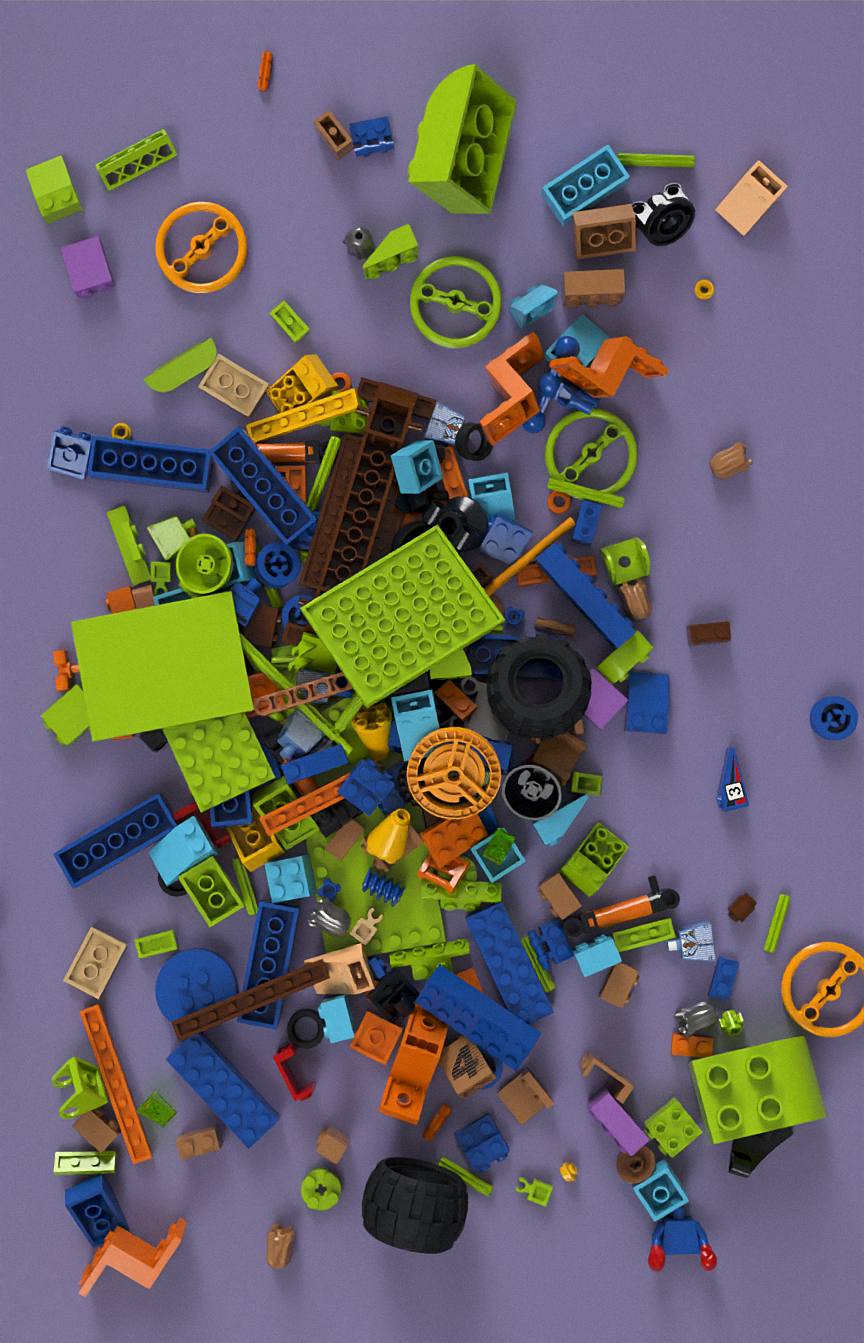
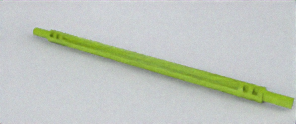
[178,581,354,755]

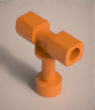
[53,650,80,691]

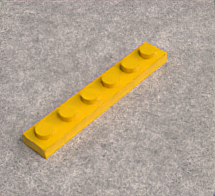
[246,388,361,444]

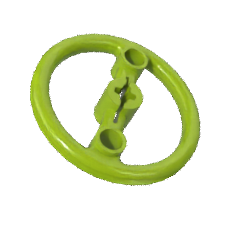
[410,256,502,348]
[545,408,638,501]

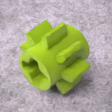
[719,1010,745,1036]

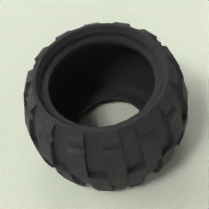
[486,634,592,740]
[362,1157,468,1254]

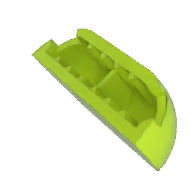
[144,338,216,392]

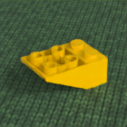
[266,354,338,413]

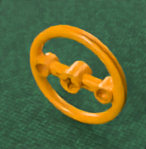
[155,202,247,293]
[781,942,864,1037]

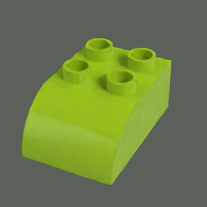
[408,64,517,214]
[688,1036,828,1145]

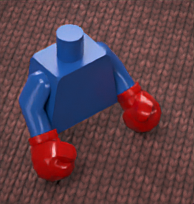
[648,1205,717,1272]

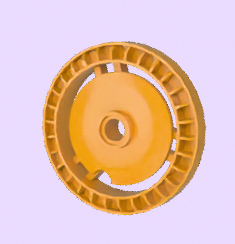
[407,727,501,819]

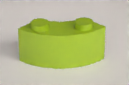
[596,630,654,685]

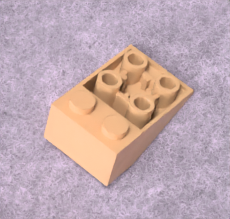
[715,160,788,236]
[304,943,375,995]

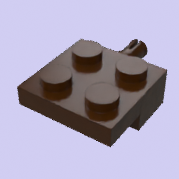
[202,485,256,541]

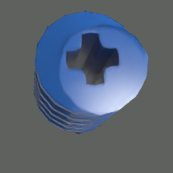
[362,867,407,907]

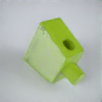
[147,516,198,562]

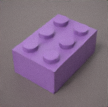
[587,1086,649,1156]

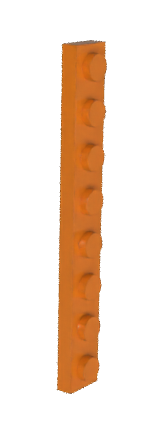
[79,1003,153,1165]

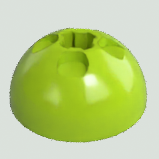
[176,534,233,594]

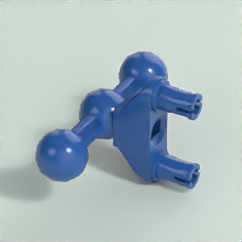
[522,336,600,433]

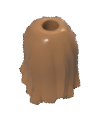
[709,442,753,479]
[618,579,652,621]
[266,1223,296,1269]

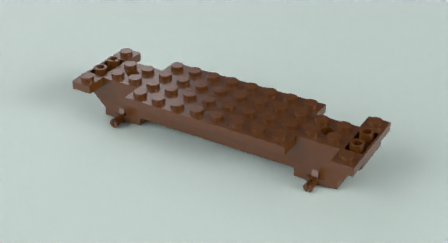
[282,377,437,646]

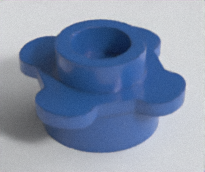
[504,606,525,628]
[317,878,341,902]

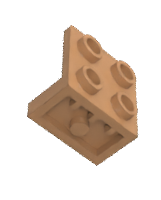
[497,1067,554,1124]

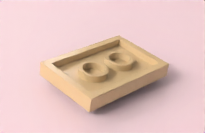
[198,353,270,418]
[63,926,128,999]

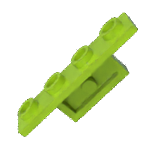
[107,506,151,586]
[420,879,502,912]
[389,939,470,980]

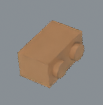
[313,110,354,160]
[537,872,581,920]
[598,962,640,1008]
[72,1107,121,1154]
[176,1124,223,1160]
[315,1125,350,1164]

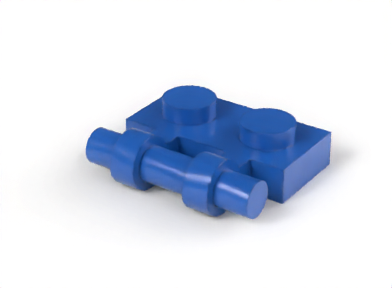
[349,116,394,157]
[528,919,574,970]

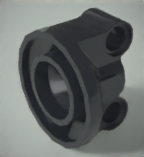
[632,183,696,246]
[422,496,488,552]

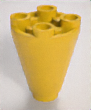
[352,703,393,761]
[366,808,410,864]

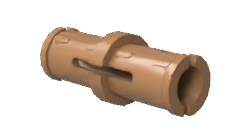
[534,617,575,638]

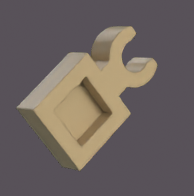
[350,907,383,946]

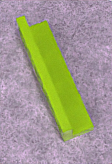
[95,129,178,191]

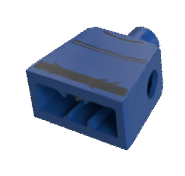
[227,578,262,628]

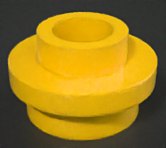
[694,280,714,300]
[111,423,132,440]
[560,1162,578,1182]

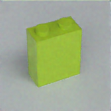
[41,684,90,746]

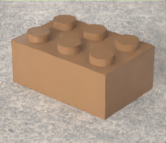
[572,204,636,260]
[561,269,625,308]

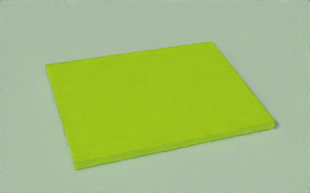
[300,525,505,708]
[71,591,254,742]

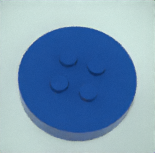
[155,948,238,1022]

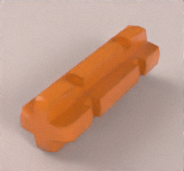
[257,51,273,91]
[244,528,257,566]
[423,1104,452,1142]

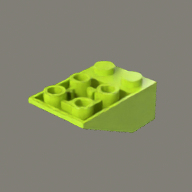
[362,224,419,280]
[558,822,629,897]

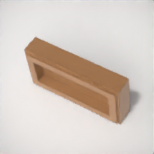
[325,820,365,861]

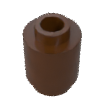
[727,893,757,923]

